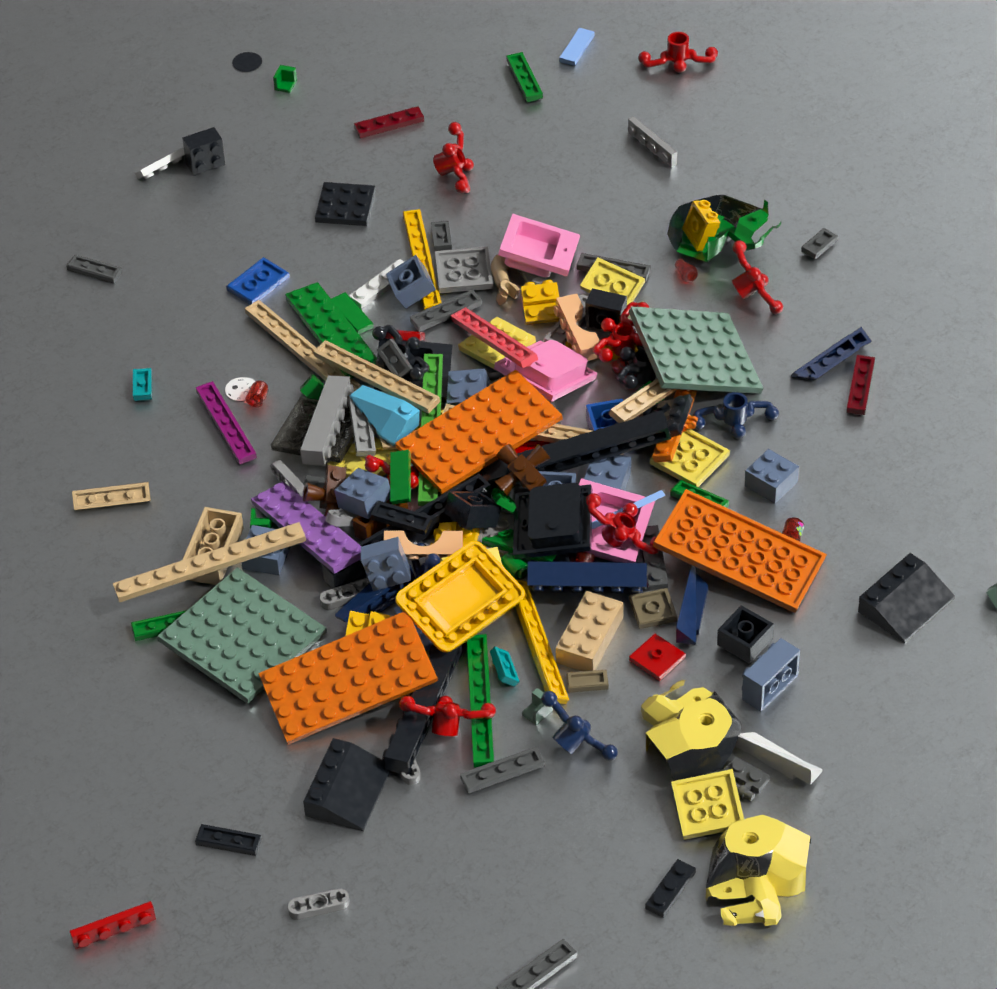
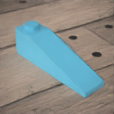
[350,385,420,446]

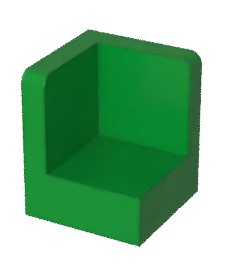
[273,65,297,93]
[300,374,325,405]
[250,508,272,529]

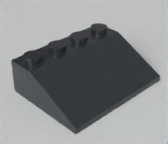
[858,553,955,643]
[303,738,391,832]

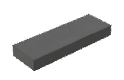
[66,254,122,284]

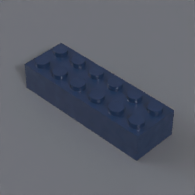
[527,562,647,593]

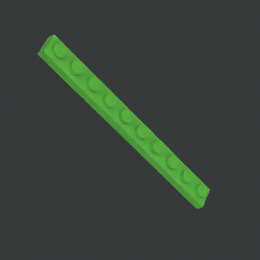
[418,354,443,506]

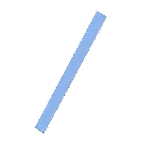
[592,490,666,530]

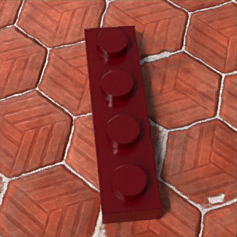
[354,106,424,139]
[846,355,875,415]

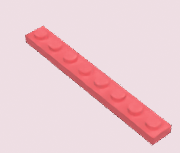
[450,307,538,368]

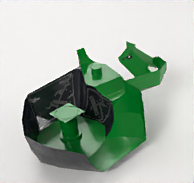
[667,195,781,262]

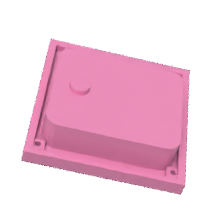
[498,214,580,277]
[494,340,597,402]
[579,479,655,563]

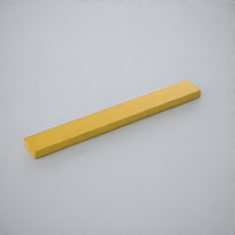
[403,209,441,310]
[515,579,569,704]

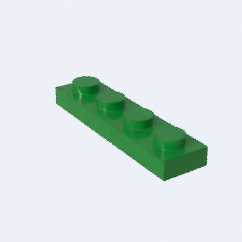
[506,52,543,102]

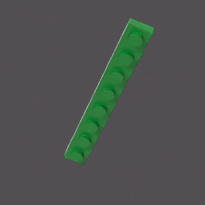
[467,634,494,768]

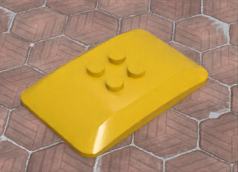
[395,541,525,653]

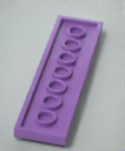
[251,481,362,574]

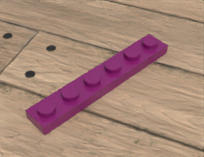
[196,381,257,465]

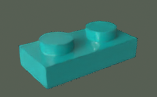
[133,368,152,401]
[490,646,520,687]

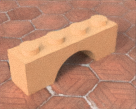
[554,294,599,361]
[384,531,463,560]

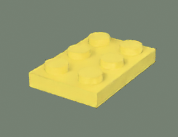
[580,257,645,305]

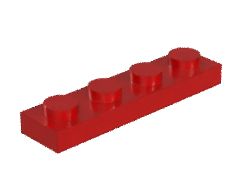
[70,901,156,949]

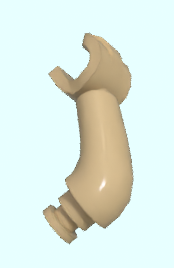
[491,254,520,306]

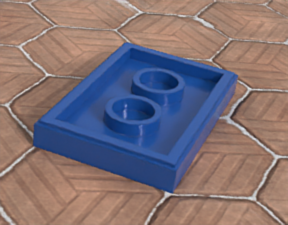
[226,257,290,305]

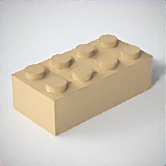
[183,507,244,585]
[556,591,623,671]

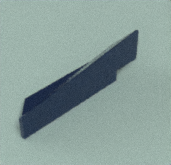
[791,327,872,380]
[335,565,416,622]
[676,566,708,645]

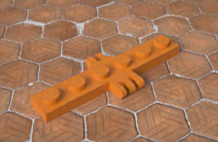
[652,389,698,462]

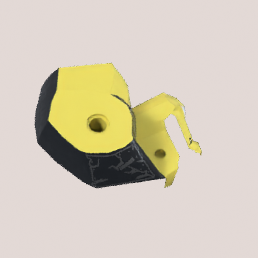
[641,680,742,781]
[705,815,811,926]

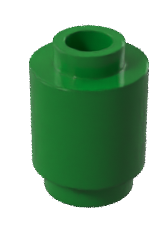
[501,553,528,580]

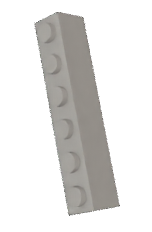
[300,375,354,466]

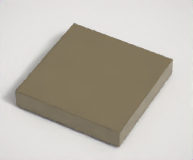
[629,588,678,629]

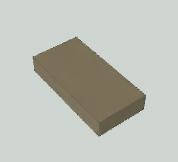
[566,669,609,693]

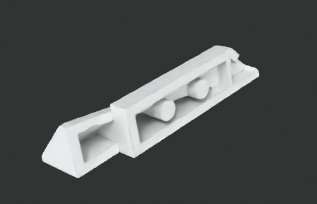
[735,732,822,785]

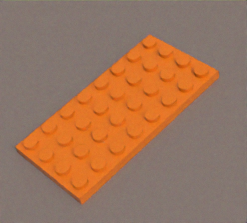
[395,370,563,494]
[653,489,827,613]
[258,612,438,745]

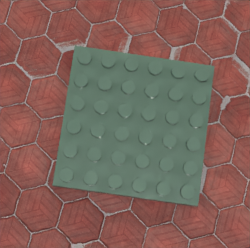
[629,307,764,394]
[158,567,327,704]

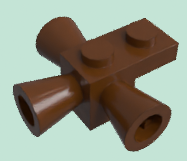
[494,444,550,496]
[303,465,346,517]

